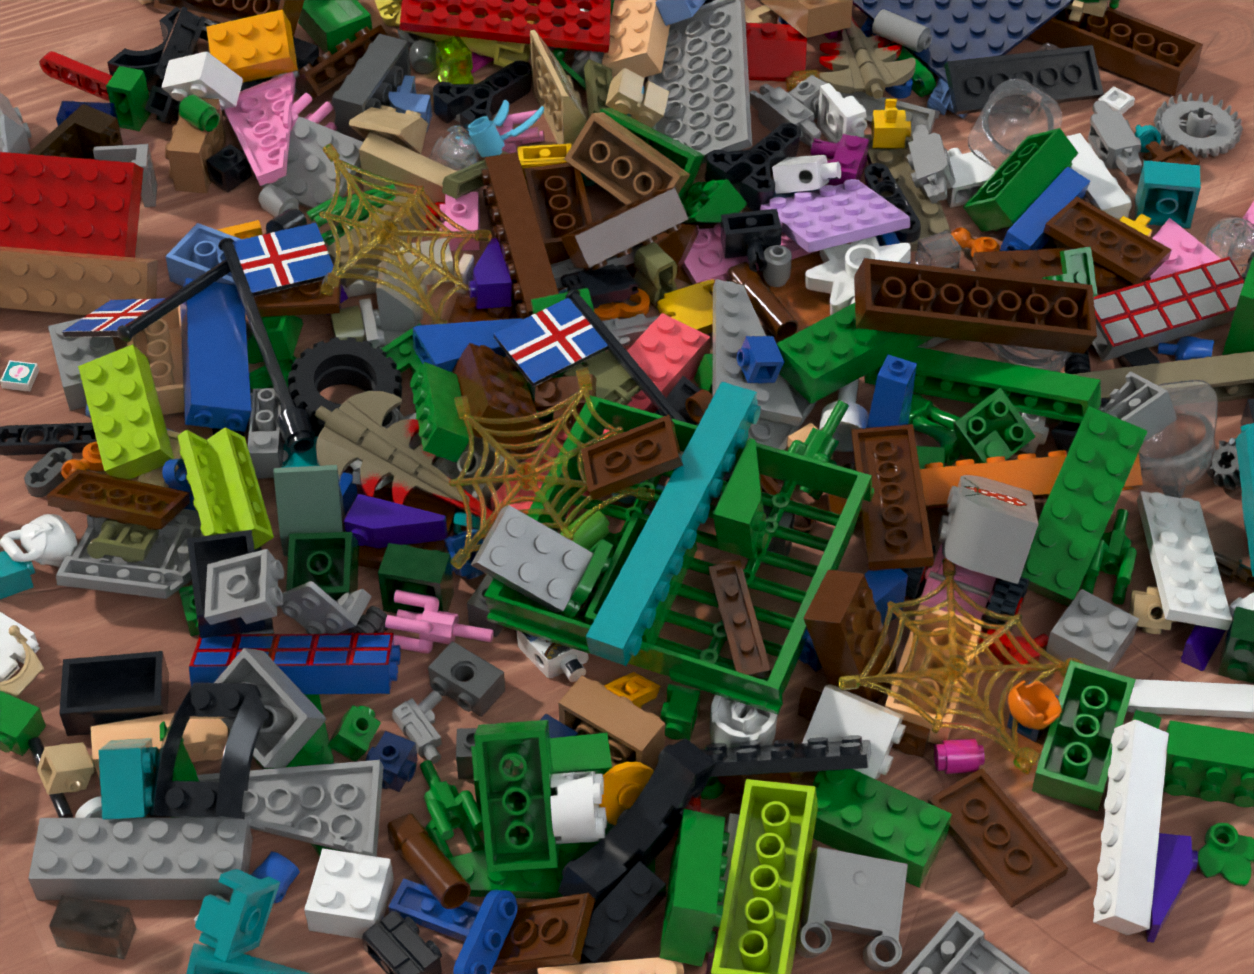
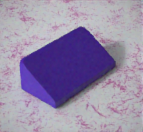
[1181,625,1226,671]

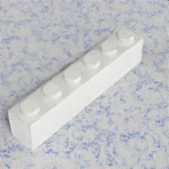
[1093,720,1169,935]

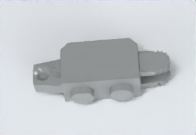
[749,83,821,147]
[1088,100,1142,176]
[907,124,956,204]

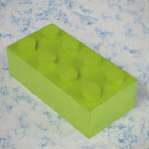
[78,344,174,480]

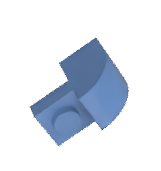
[389,75,432,132]

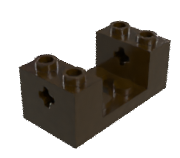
[27,104,123,160]

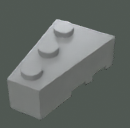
[1098,371,1177,444]

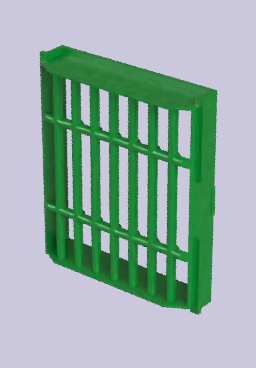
[484,395,875,715]

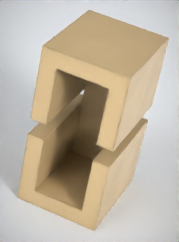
[605,68,669,128]

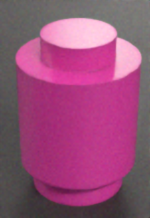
[934,738,985,774]

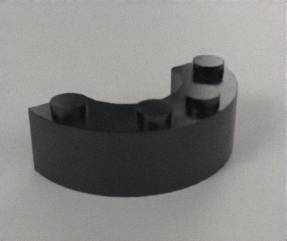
[107,7,199,92]

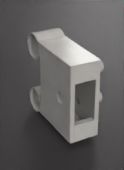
[795,847,908,971]

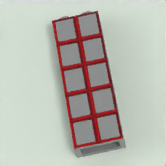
[1092,256,1245,362]

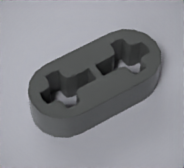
[24,448,73,497]

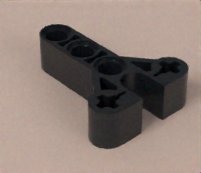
[433,60,532,130]
[704,122,801,211]

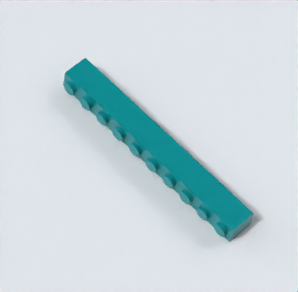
[586,381,761,666]

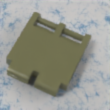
[563,351,641,405]

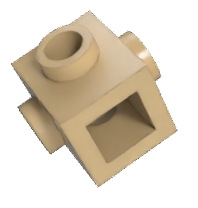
[1129,586,1177,634]

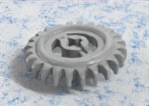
[1154,93,1243,158]

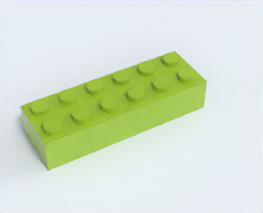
[711,779,818,974]

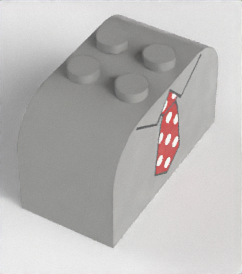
[938,475,1038,584]

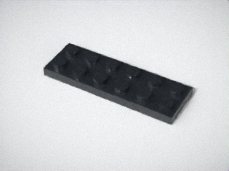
[944,45,1104,115]
[700,735,871,777]

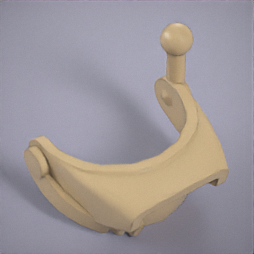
[0,625,44,698]

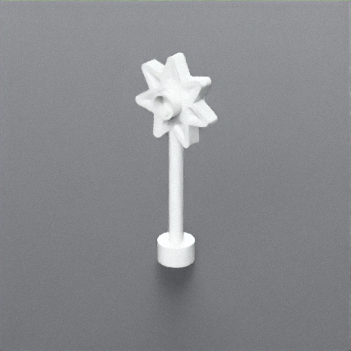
[805,236,911,452]

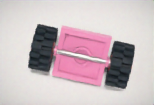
[900,544,1029,633]

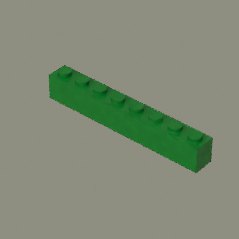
[864,347,1101,424]

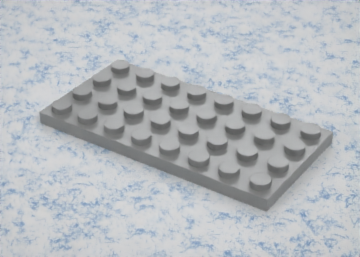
[648,0,752,164]

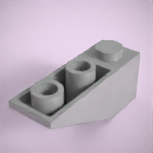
[248,388,284,479]

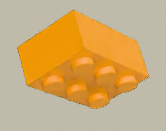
[206,10,298,83]

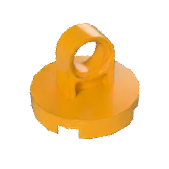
[599,762,654,826]

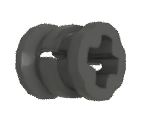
[348,606,388,633]

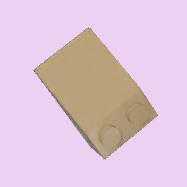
[349,105,428,154]

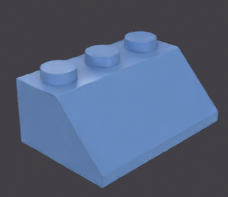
[165,223,242,286]

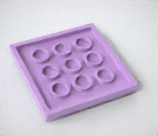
[760,179,910,253]

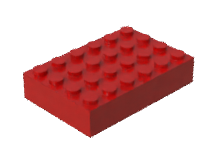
[0,152,144,258]

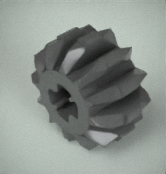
[1205,438,1241,491]

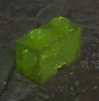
[435,36,474,84]

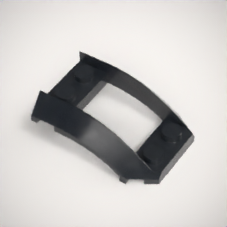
[154,6,272,91]
[150,683,269,819]

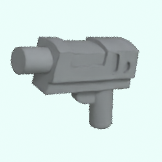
[602,313,658,351]
[392,690,442,764]

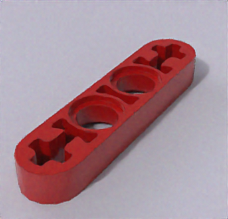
[39,51,112,102]

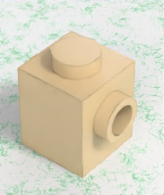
[37,742,95,795]

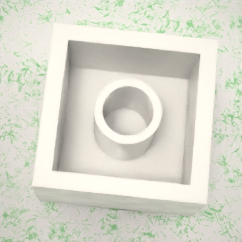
[161,52,243,111]
[304,848,394,939]

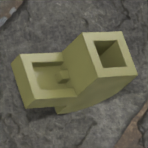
[330,305,367,343]

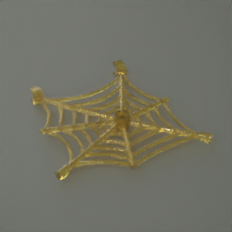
[319,143,492,325]
[448,367,655,569]
[839,558,1086,775]

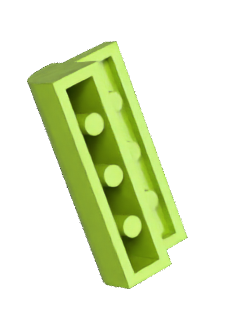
[177,427,274,550]

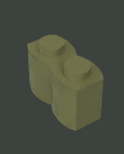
[634,242,677,309]

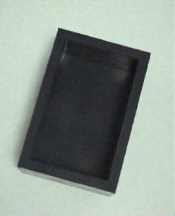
[187,530,266,639]
[59,651,169,736]

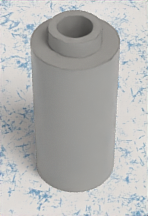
[872,9,932,52]

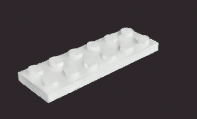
[1137,491,1233,630]

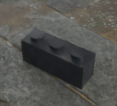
[580,861,666,964]

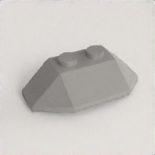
[0,93,32,154]

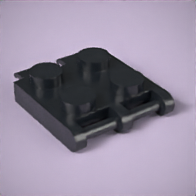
[560,264,639,309]

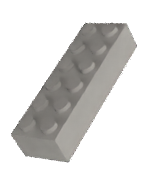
[28,817,253,900]

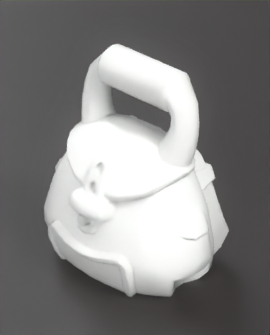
[0,514,78,567]

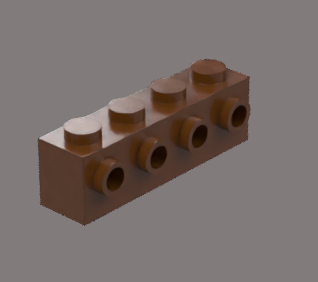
[295,24,388,99]

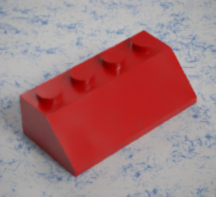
[746,22,807,82]

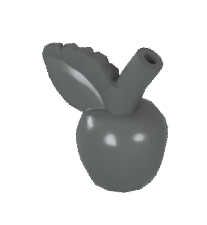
[398,29,442,74]

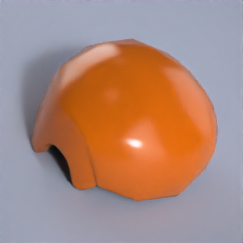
[1007,680,1062,730]

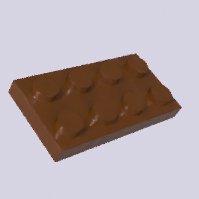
[1044,197,1172,284]
[47,469,190,530]
[928,768,1068,908]

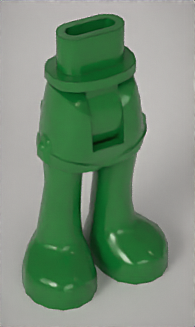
[908,394,961,466]

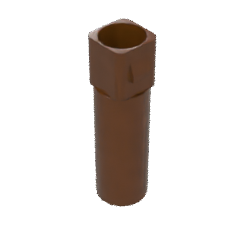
[727,261,799,341]
[387,813,471,909]

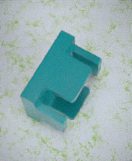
[195,869,280,962]

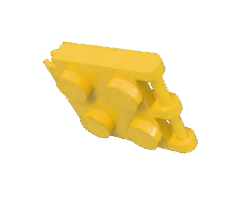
[657,279,715,334]

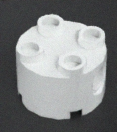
[710,695,777,748]
[551,771,607,844]

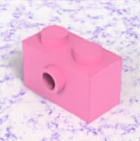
[440,192,480,251]

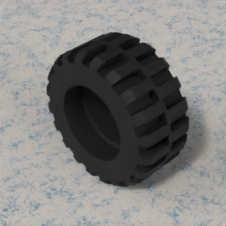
[288,337,402,437]

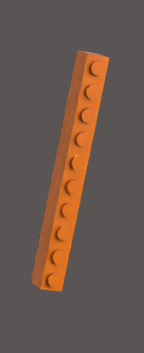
[828,450,1143,516]

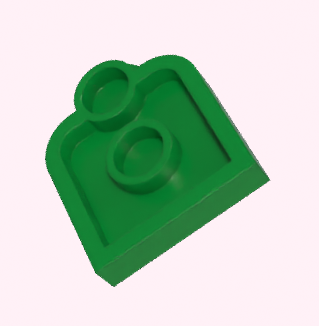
[559,539,613,619]

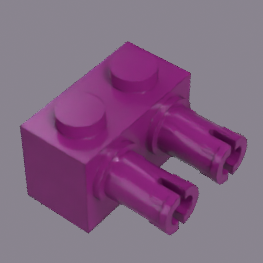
[810,134,869,186]

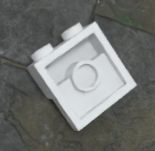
[817,83,867,143]

